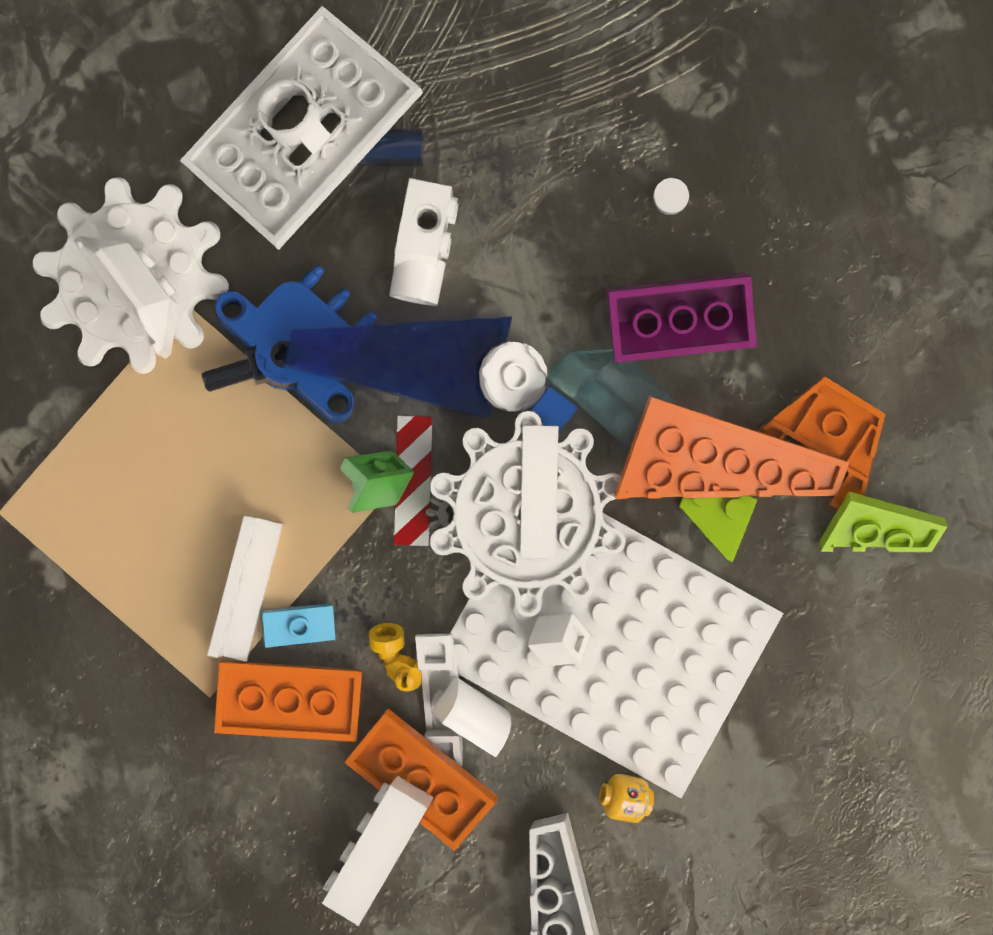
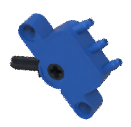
[202,265,377,424]

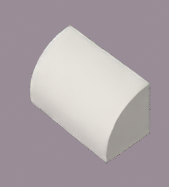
[431,676,511,757]

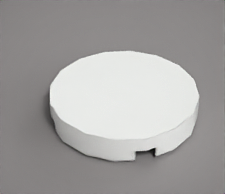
[479,342,547,412]

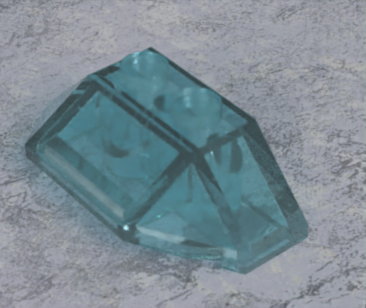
[546,349,672,453]

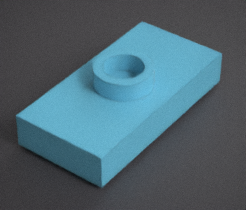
[261,603,336,648]

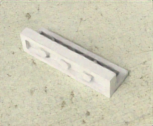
[208,515,284,662]

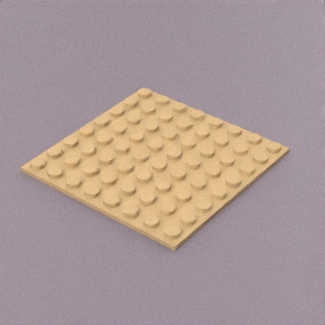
[0,310,374,698]

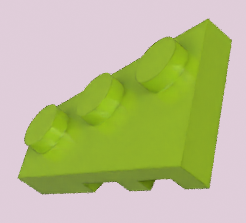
[819,492,948,552]

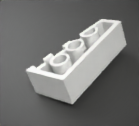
[530,813,599,935]

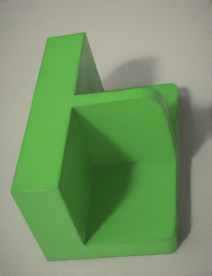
[340,450,414,513]

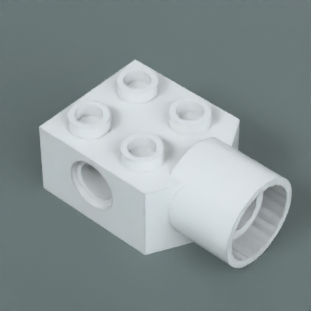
[389,178,459,306]

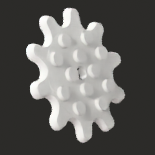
[32,177,229,374]
[430,411,626,617]

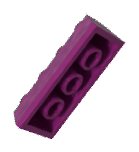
[605,272,757,363]

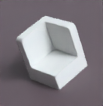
[527,613,590,666]

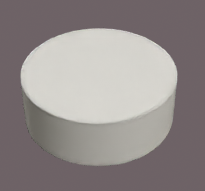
[653,178,689,215]

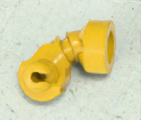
[369,623,422,692]

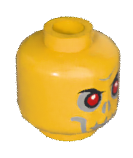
[599,774,654,823]

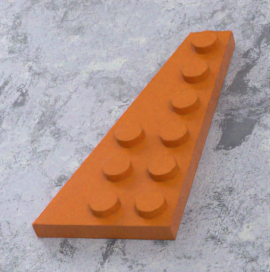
[614,396,850,499]

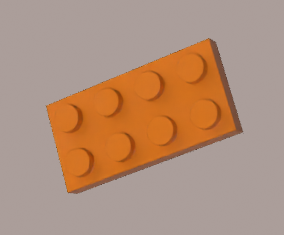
[214,660,362,742]
[344,708,499,851]

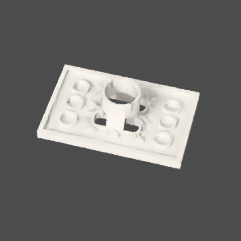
[180,6,423,250]

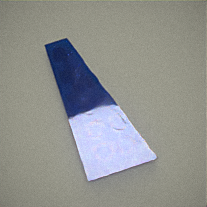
[283,316,512,419]

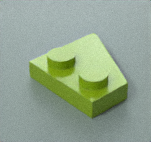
[678,496,757,562]

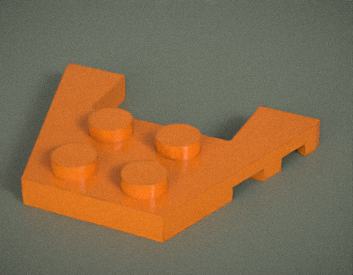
[757,376,886,509]

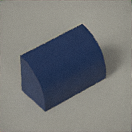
[356,129,423,166]

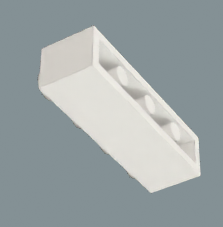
[322,776,434,926]

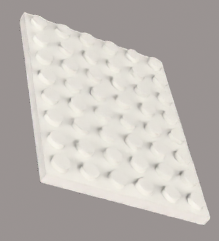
[450,507,784,798]

